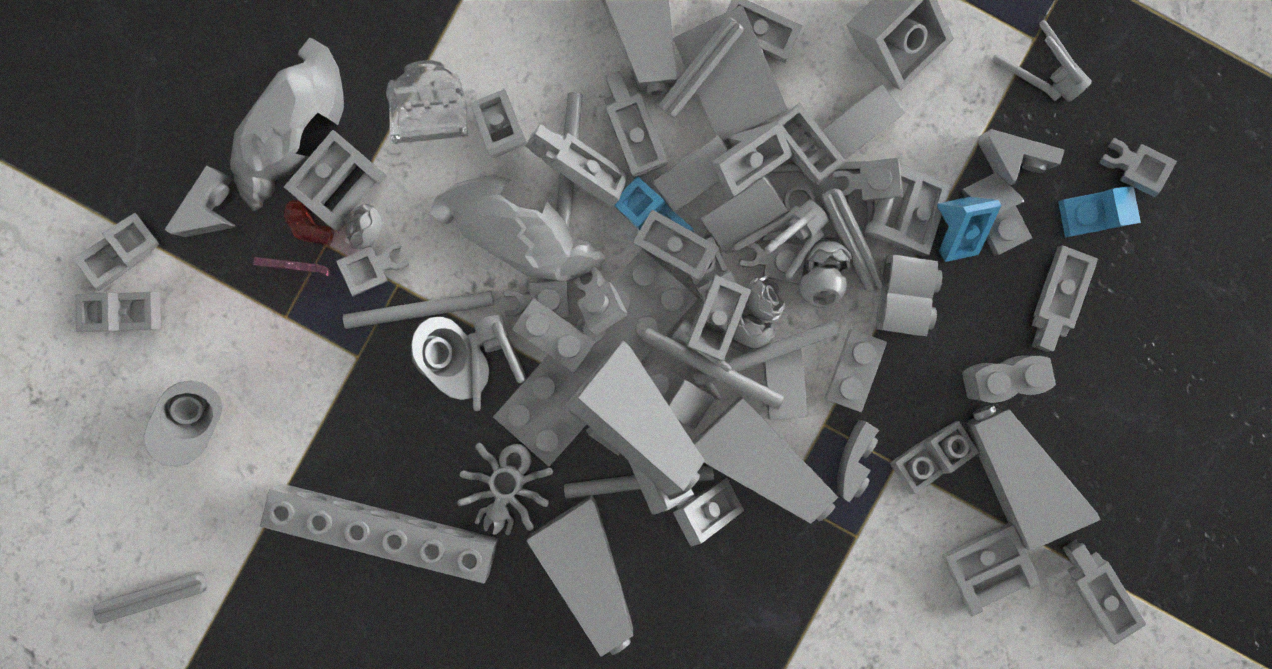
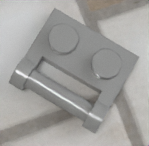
[284,130,387,232]
[864,164,951,256]
[942,523,1040,616]

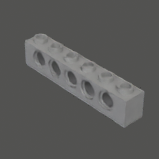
[260,484,499,583]

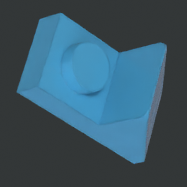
[1058,186,1141,238]
[937,197,1002,262]

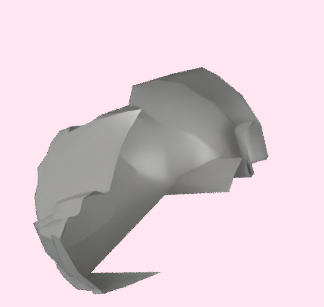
[230,38,344,211]
[429,175,606,281]

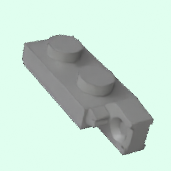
[604,71,668,179]
[525,124,629,207]
[1032,245,1098,352]
[1063,540,1146,645]

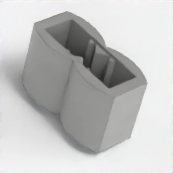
[876,255,942,336]
[962,356,1056,403]

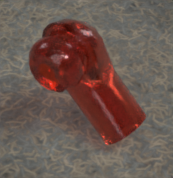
[284,200,334,246]

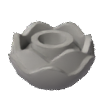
[344,204,383,249]
[805,241,852,275]
[799,267,847,308]
[747,275,785,321]
[733,313,775,348]

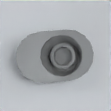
[411,316,489,400]
[144,380,222,467]

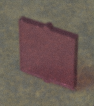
[253,257,330,276]

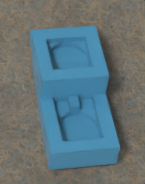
[614,176,694,233]

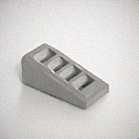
[775,102,846,186]

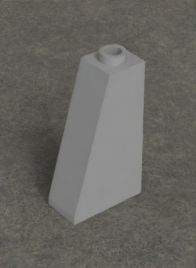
[602,0,677,95]
[566,341,705,495]
[692,396,838,524]
[964,405,1100,551]
[526,495,633,657]

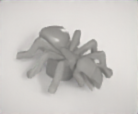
[457,443,553,535]

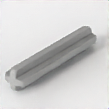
[660,17,744,117]
[821,188,885,292]
[93,572,207,624]

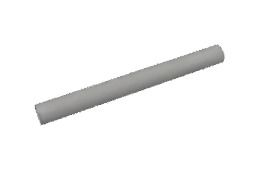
[556,92,583,230]
[343,291,494,329]
[692,320,839,387]
[642,328,785,410]
[564,465,714,499]

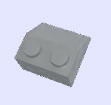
[847,0,954,90]

